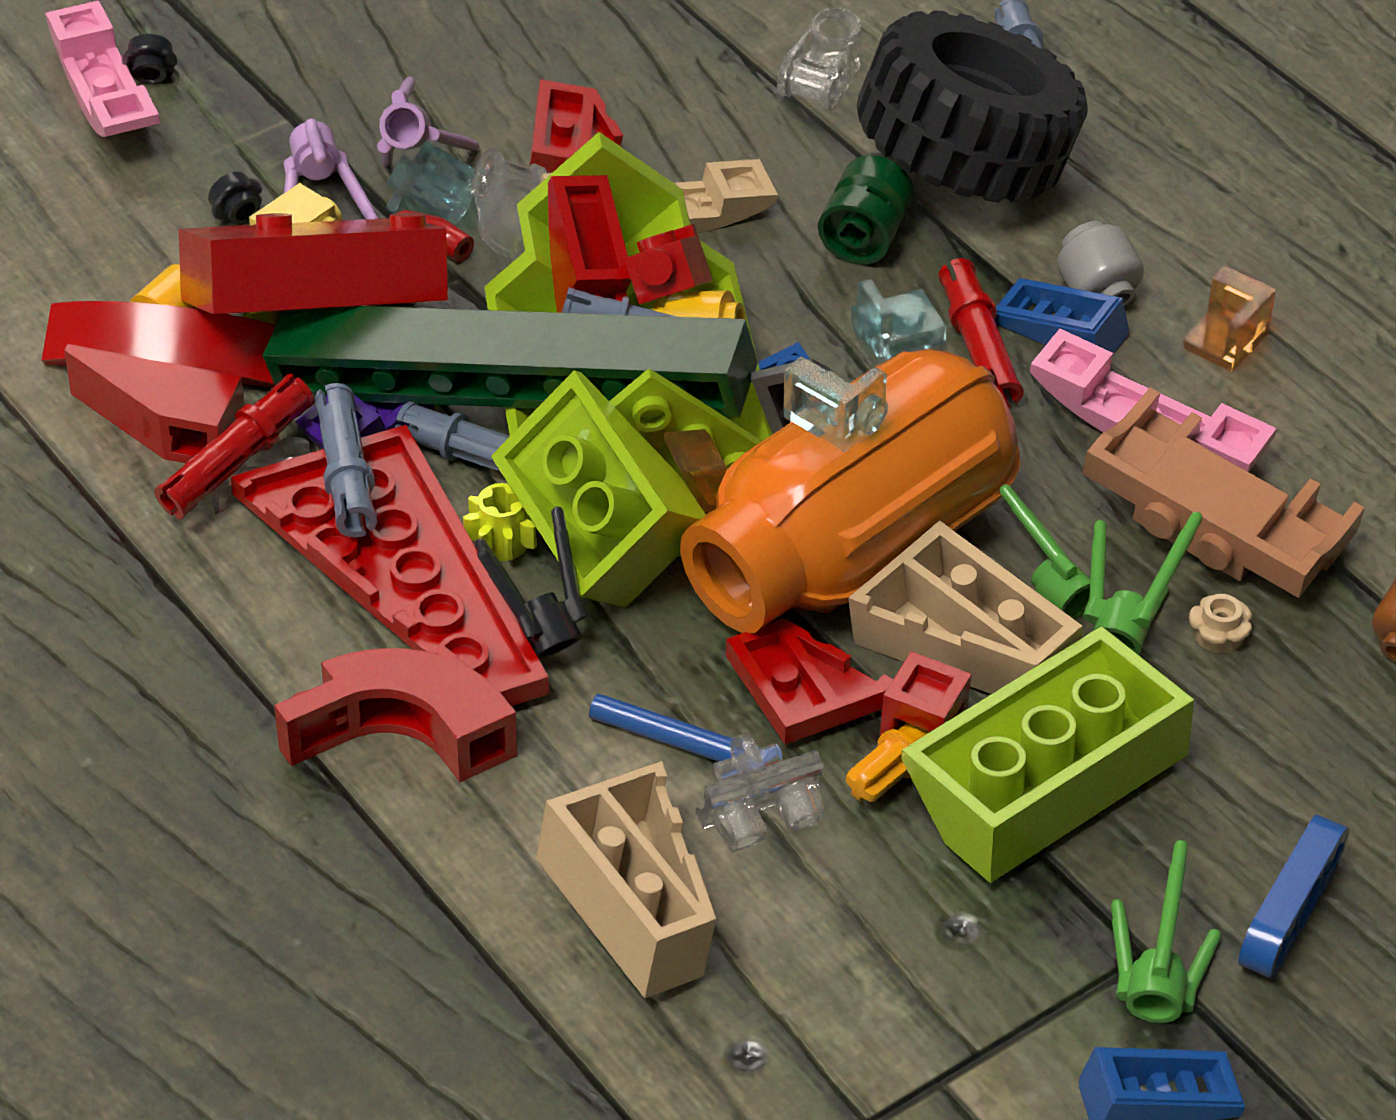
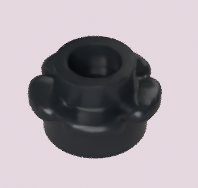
[122,34,177,84]
[208,172,263,225]

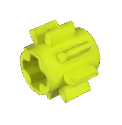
[463,483,538,561]

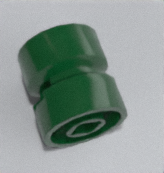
[817,155,914,265]

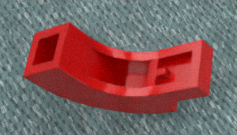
[274,648,517,782]

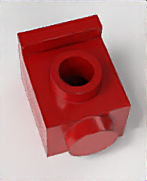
[624,224,713,305]

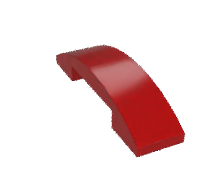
[41,301,276,388]

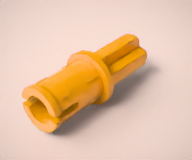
[845,723,931,802]

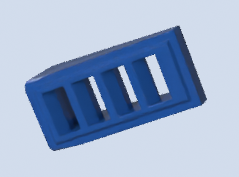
[994,278,1129,354]
[1079,1047,1245,1120]

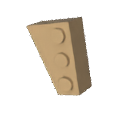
[536,761,716,999]

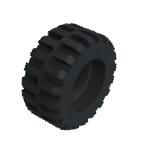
[856,10,1088,203]

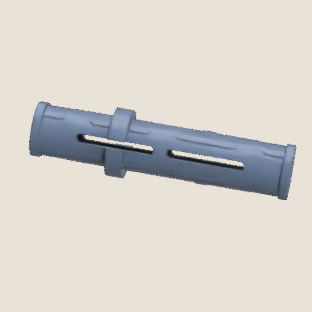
[315,383,377,538]

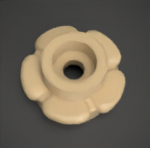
[1189,594,1252,653]

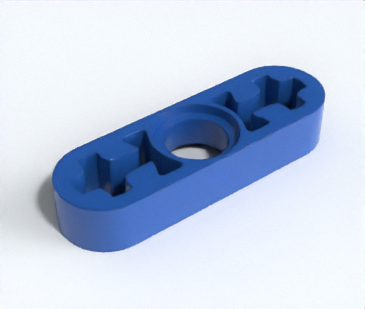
[1238,814,1349,979]

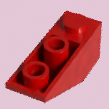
[64,344,245,463]

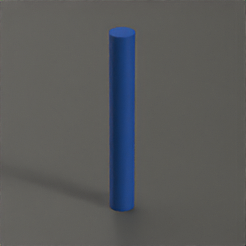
[589,693,781,780]

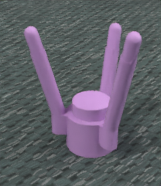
[377,77,479,167]
[284,119,379,219]

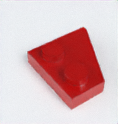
[529,79,623,173]
[726,618,893,744]

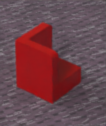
[880,651,972,736]

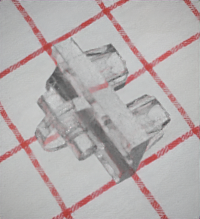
[695,733,825,852]

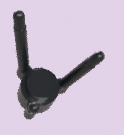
[475,506,589,659]

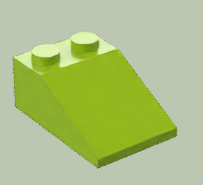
[491,370,706,608]

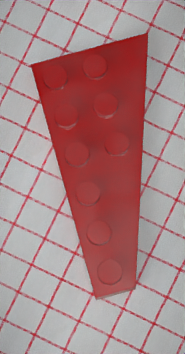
[230,425,549,706]

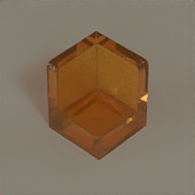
[1183,265,1276,372]

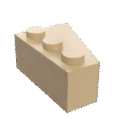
[848,521,1083,694]

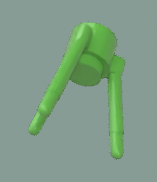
[1000,484,1090,620]
[1083,511,1203,655]
[1111,840,1221,1023]

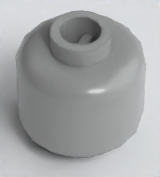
[1057,221,1144,306]

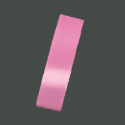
[46,0,160,137]
[1030,329,1277,472]

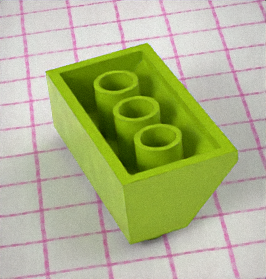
[902,626,1194,883]

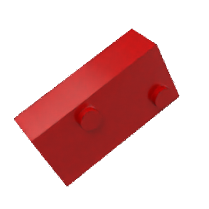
[178,213,448,314]

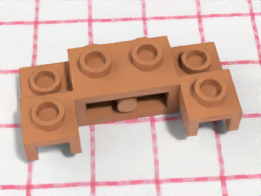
[1082,387,1365,598]

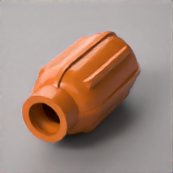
[680,349,1020,633]

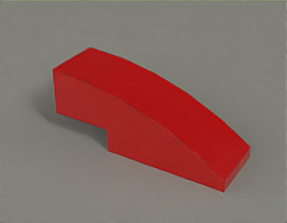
[548,175,632,313]

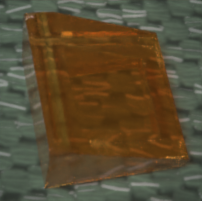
[663,429,727,515]

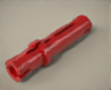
[938,258,1024,408]
[154,374,315,520]

